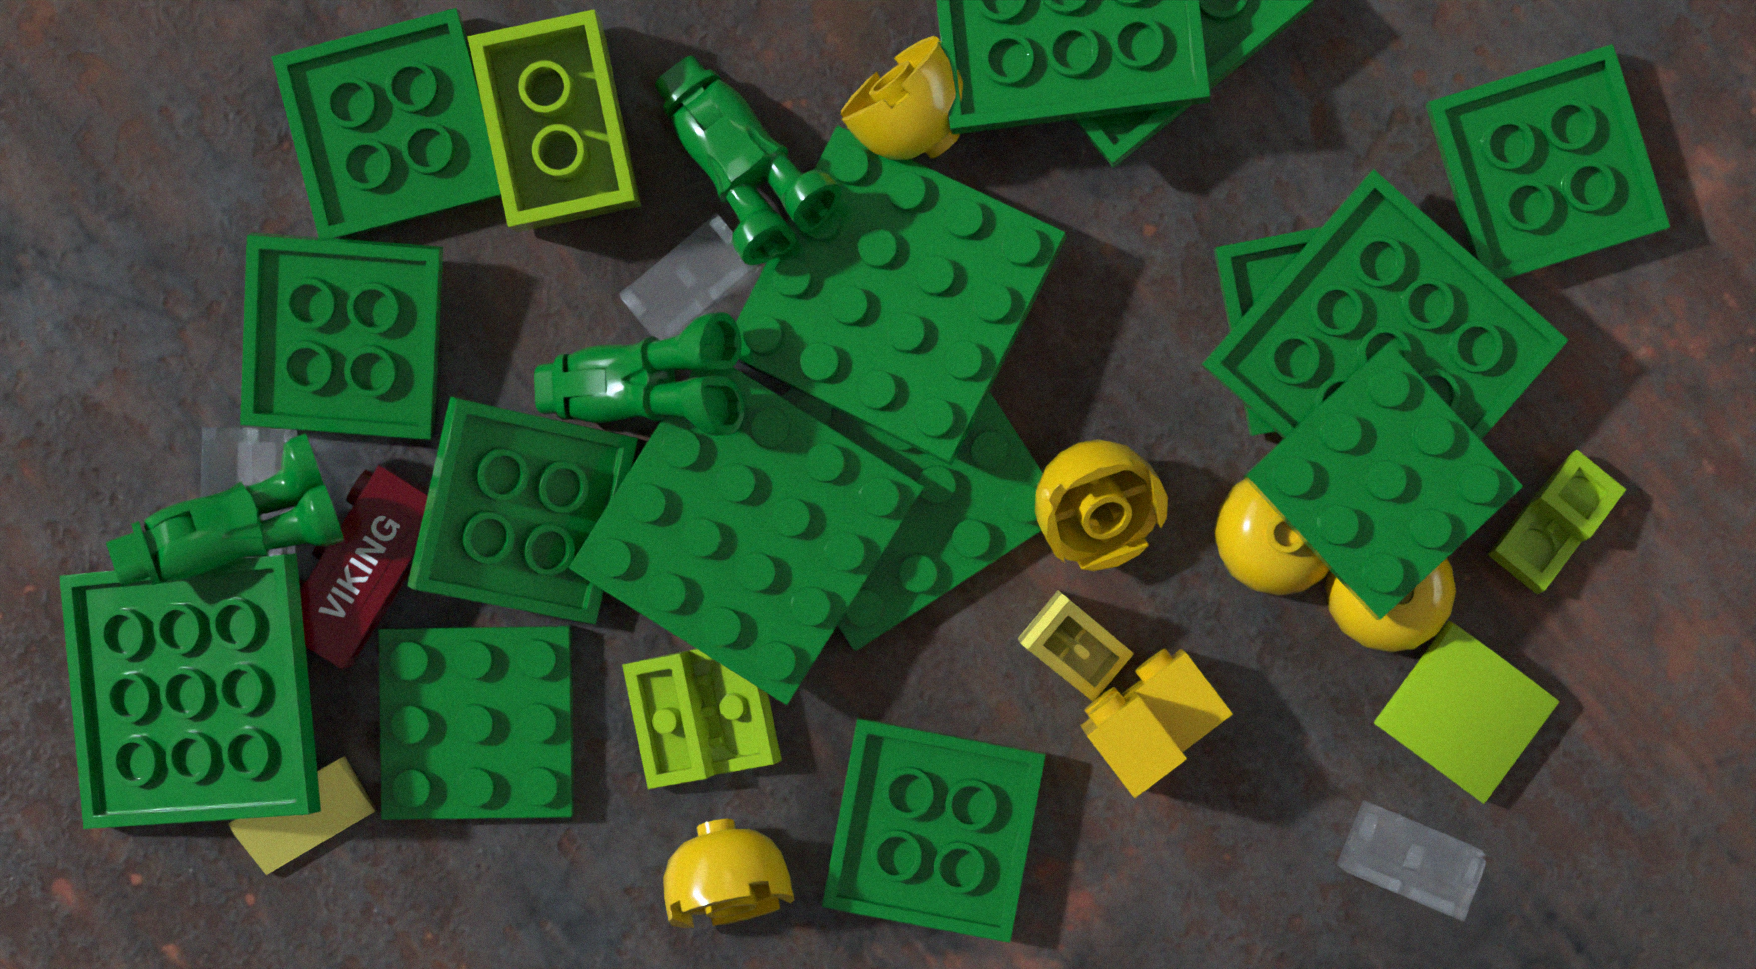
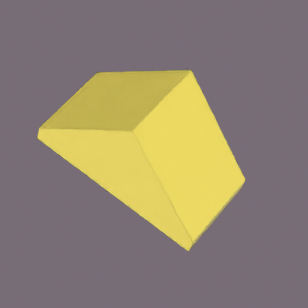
[1018,590,1134,701]

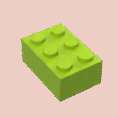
[467,9,641,233]

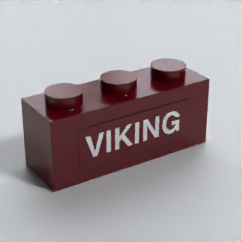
[299,465,429,669]

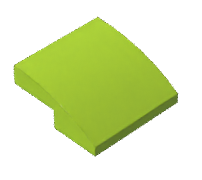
[1373,621,1560,804]
[622,649,782,789]

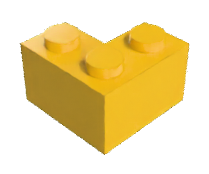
[1080,648,1233,798]

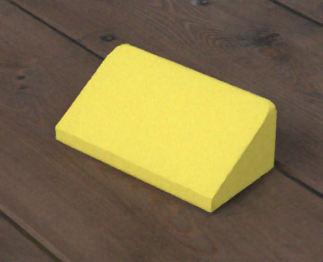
[228,756,377,875]

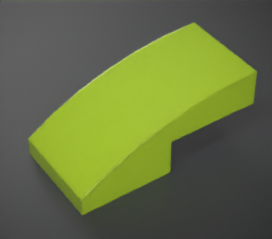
[1487,449,1626,594]

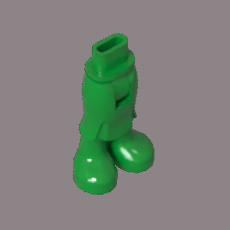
[655,56,842,266]
[534,312,744,436]
[106,433,344,587]

